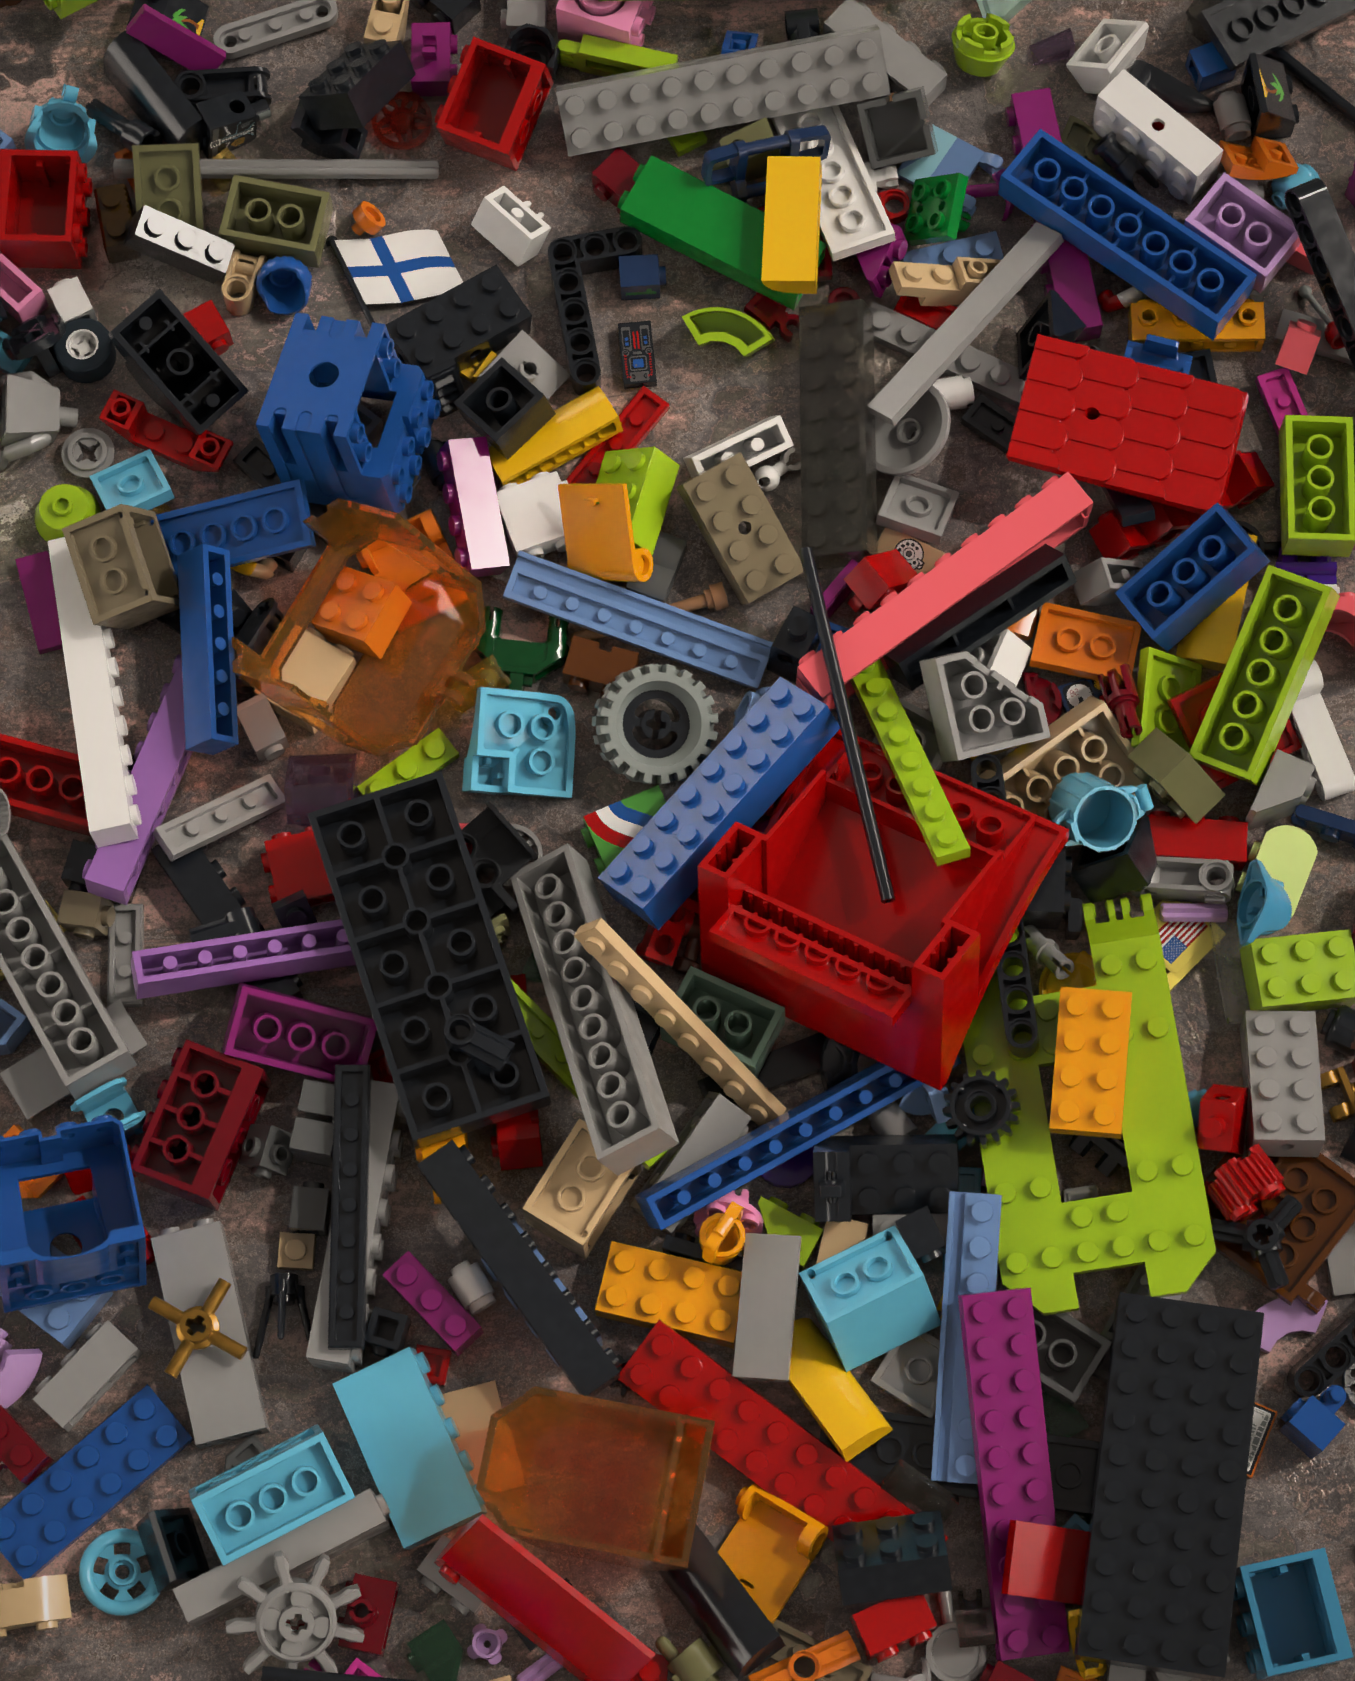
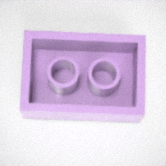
[1184,172,1301,294]

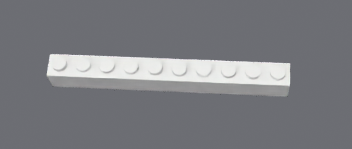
[48,537,142,848]

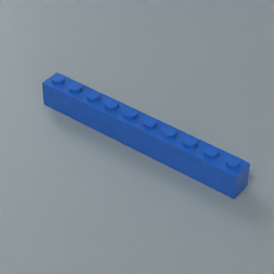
[634,1055,962,1230]

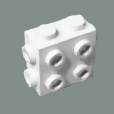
[497,471,568,560]

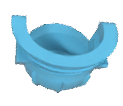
[24,84,97,163]

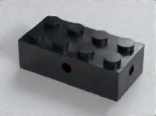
[386,264,532,373]

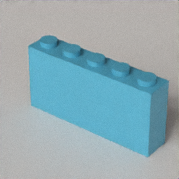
[332,1347,489,1550]

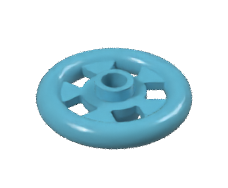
[79,1528,161,1616]

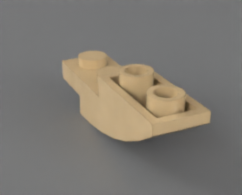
[888,257,1022,306]

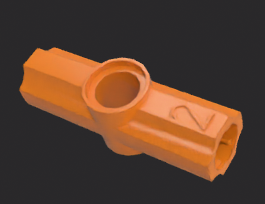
[748,1630,861,1681]

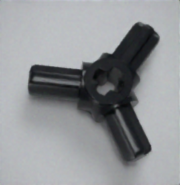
[1211,1195,1303,1290]

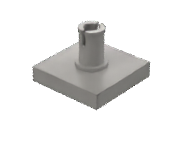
[477,330,570,400]

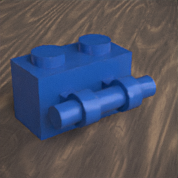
[1279,1385,1347,1459]

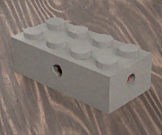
[1239,1010,1325,1157]

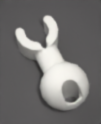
[755,447,805,492]

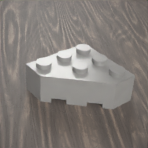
[919,651,1051,762]

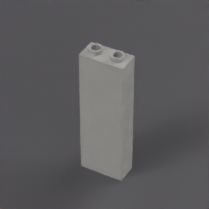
[151,1218,270,1449]
[172,1488,392,1628]

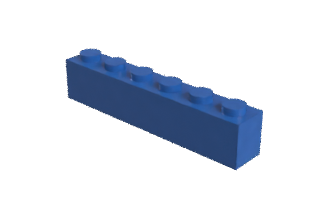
[177,543,239,755]

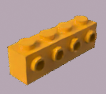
[1128,298,1266,352]

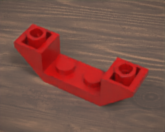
[99,389,234,472]

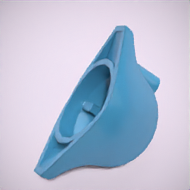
[1237,859,1292,946]

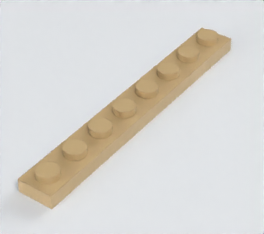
[574,918,787,1126]

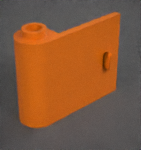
[355,508,473,634]

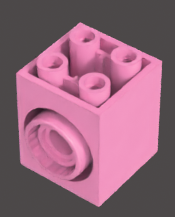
[556,0,656,47]

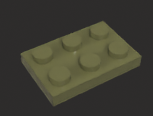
[132,143,204,230]

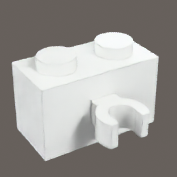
[471,186,551,267]

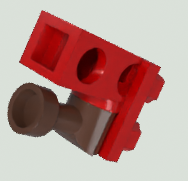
[635,898,701,975]

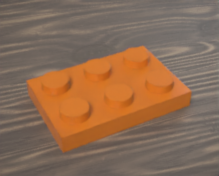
[1029,602,1142,687]

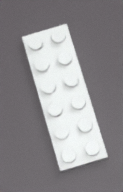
[771,105,896,261]

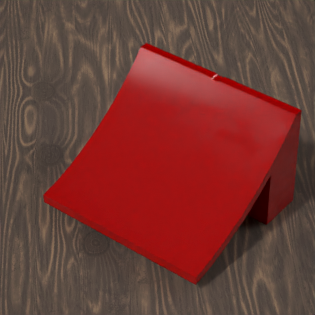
[697,729,1069,1091]

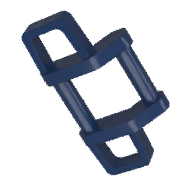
[701,125,831,203]

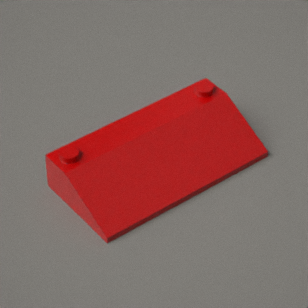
[434,1514,656,1681]

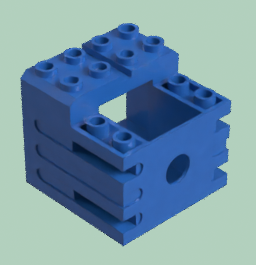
[256,312,441,515]
[0,1115,147,1313]

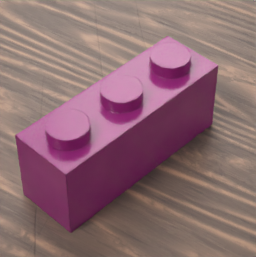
[382,1250,484,1357]

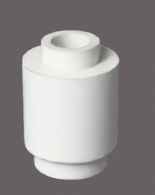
[933,375,975,411]
[447,1260,496,1315]

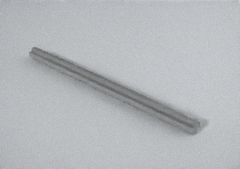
[113,159,439,179]

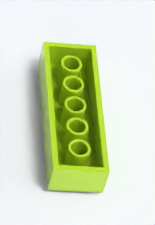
[1189,565,1340,787]

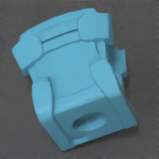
[70,1077,146,1139]

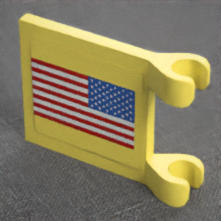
[1154,900,1226,992]

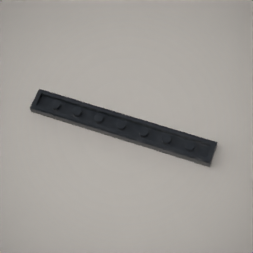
[328,1065,372,1350]

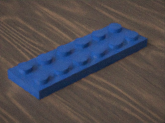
[151,479,316,580]
[0,1384,194,1579]

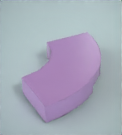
[1255,1298,1328,1353]
[0,1348,43,1408]

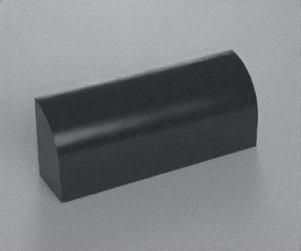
[103,30,203,151]
[655,1524,786,1681]

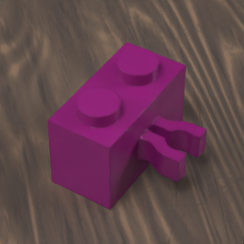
[411,22,458,97]

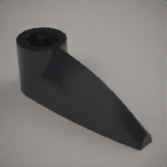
[1128,60,1214,113]

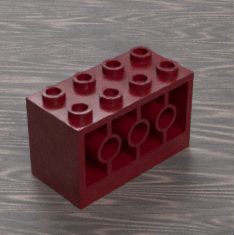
[129,1039,272,1211]

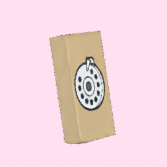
[872,527,945,574]

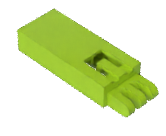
[558,34,678,77]

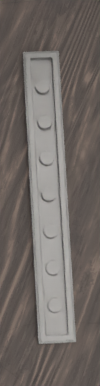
[867,222,1064,426]

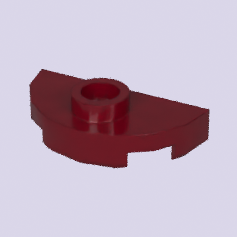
[1021,672,1062,726]

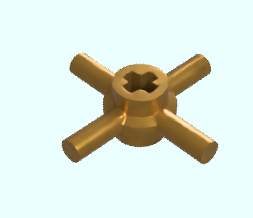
[148,1278,248,1379]

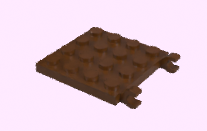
[1204,1129,1355,1314]

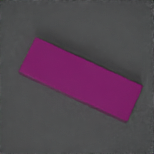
[126,4,226,70]
[15,551,63,655]

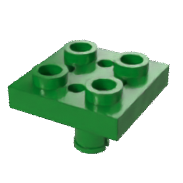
[904,173,971,246]

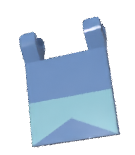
[897,124,1003,216]

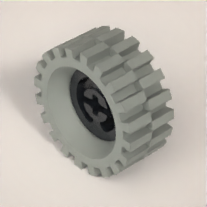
[592,663,719,784]

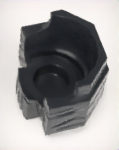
[505,23,560,80]

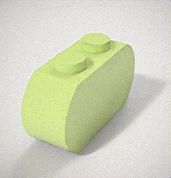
[1235,825,1318,922]

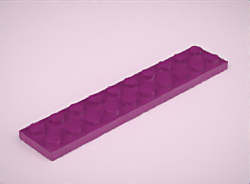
[958,1287,1070,1661]

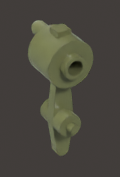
[655,1636,725,1681]

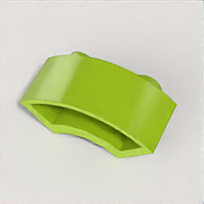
[682,307,775,358]

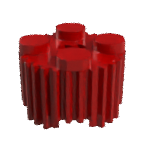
[1204,1144,1286,1222]

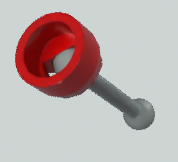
[1299,285,1344,349]

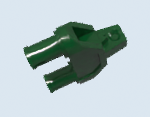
[473,606,569,691]

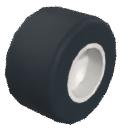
[53,318,116,383]

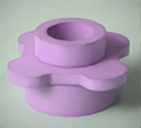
[467,1624,508,1665]

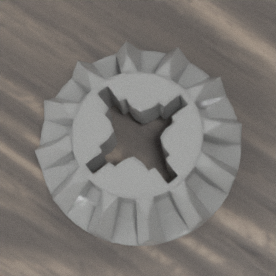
[61,428,115,479]

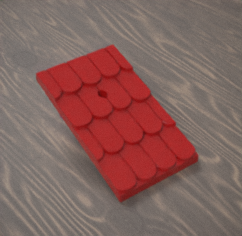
[1006,334,1249,515]

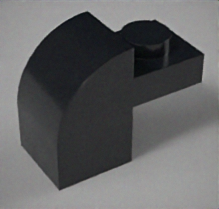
[290,100,368,159]

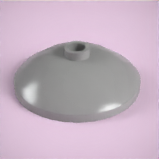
[858,385,951,476]

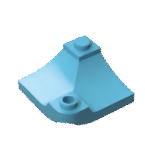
[462,687,576,799]

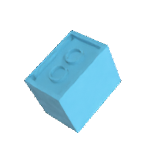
[799,1225,941,1372]

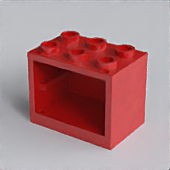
[435,36,554,171]
[0,149,93,269]

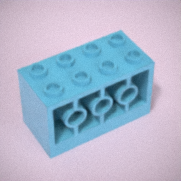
[188,1424,355,1566]

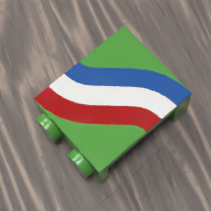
[580,785,666,875]

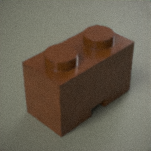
[562,636,640,697]

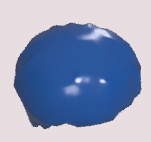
[255,256,312,315]

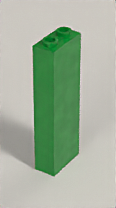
[617,155,827,311]

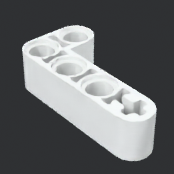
[1289,659,1355,801]

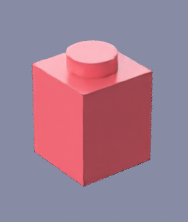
[1275,319,1322,375]

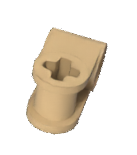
[221,249,268,316]

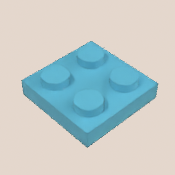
[89,449,175,510]

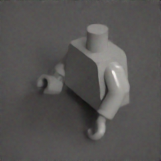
[0,371,78,471]

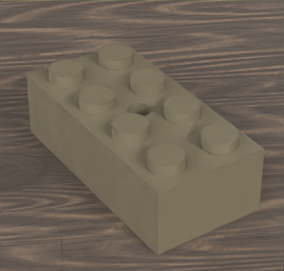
[676,452,803,605]

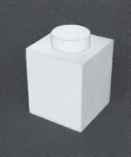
[47,276,98,324]

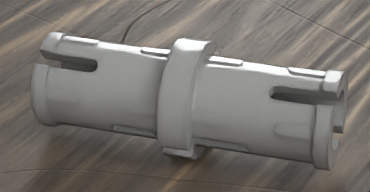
[1024,925,1074,979]

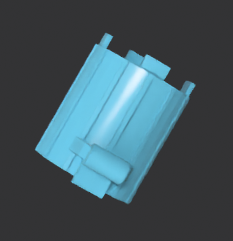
[1048,772,1154,852]

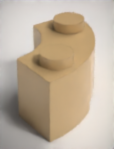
[0,1574,72,1638]

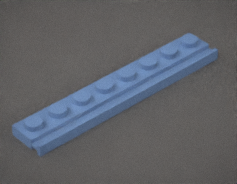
[503,551,773,690]
[931,1191,1002,1484]

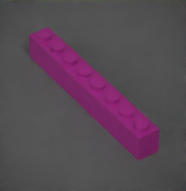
[1005,88,1103,343]

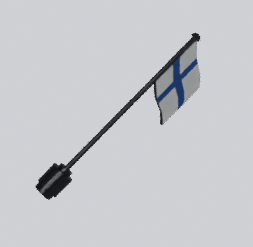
[326,229,463,492]

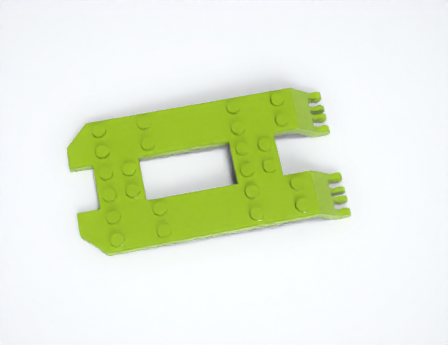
[963,893,1216,1316]

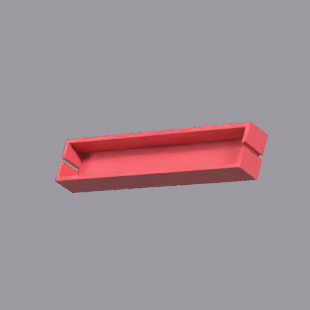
[796,472,1094,711]

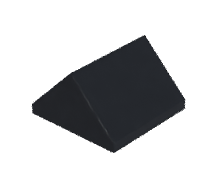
[1016,290,1086,381]
[136,1507,210,1593]

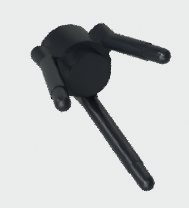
[253,1273,311,1359]

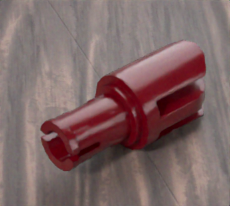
[1097,663,1143,739]

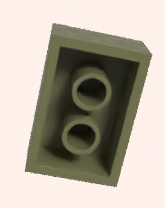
[218,175,334,268]

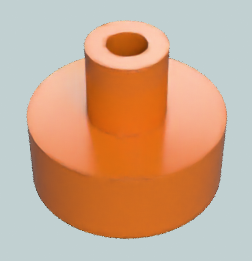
[351,201,386,236]

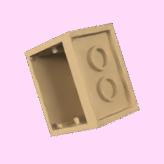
[522,1118,642,1259]

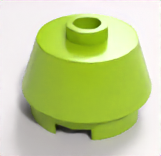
[951,13,1015,77]
[34,484,101,542]

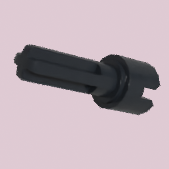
[85,99,162,152]

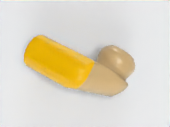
[230,558,278,580]

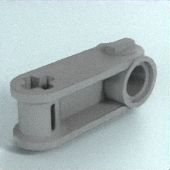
[1131,856,1236,904]

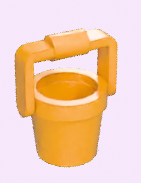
[699,1201,745,1265]

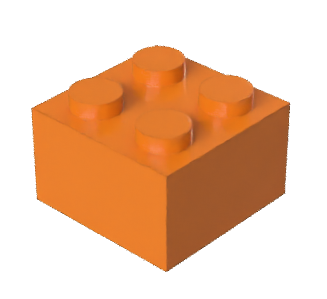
[311,566,412,660]

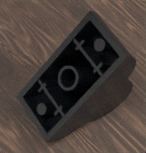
[108,288,249,435]

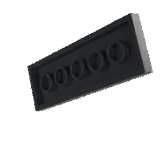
[1197,0,1355,72]

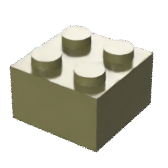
[1127,727,1225,824]

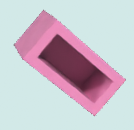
[0,252,49,324]

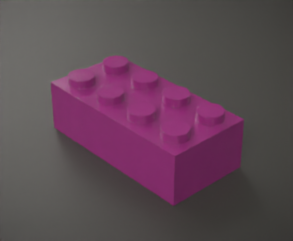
[221,982,377,1082]

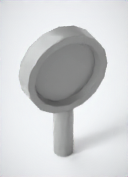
[925,1591,987,1681]

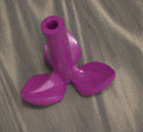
[965,167,1015,221]

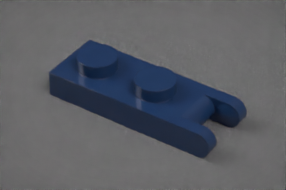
[1290,804,1355,849]

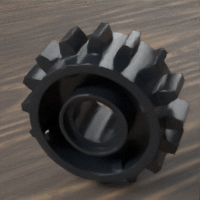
[942,1070,1021,1149]

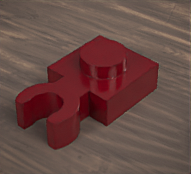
[744,293,805,342]

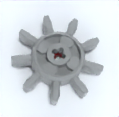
[225,1550,365,1675]

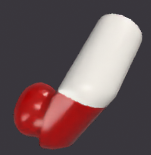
[1097,286,1147,313]

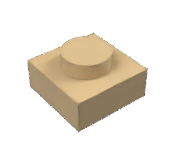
[277,1232,316,1271]

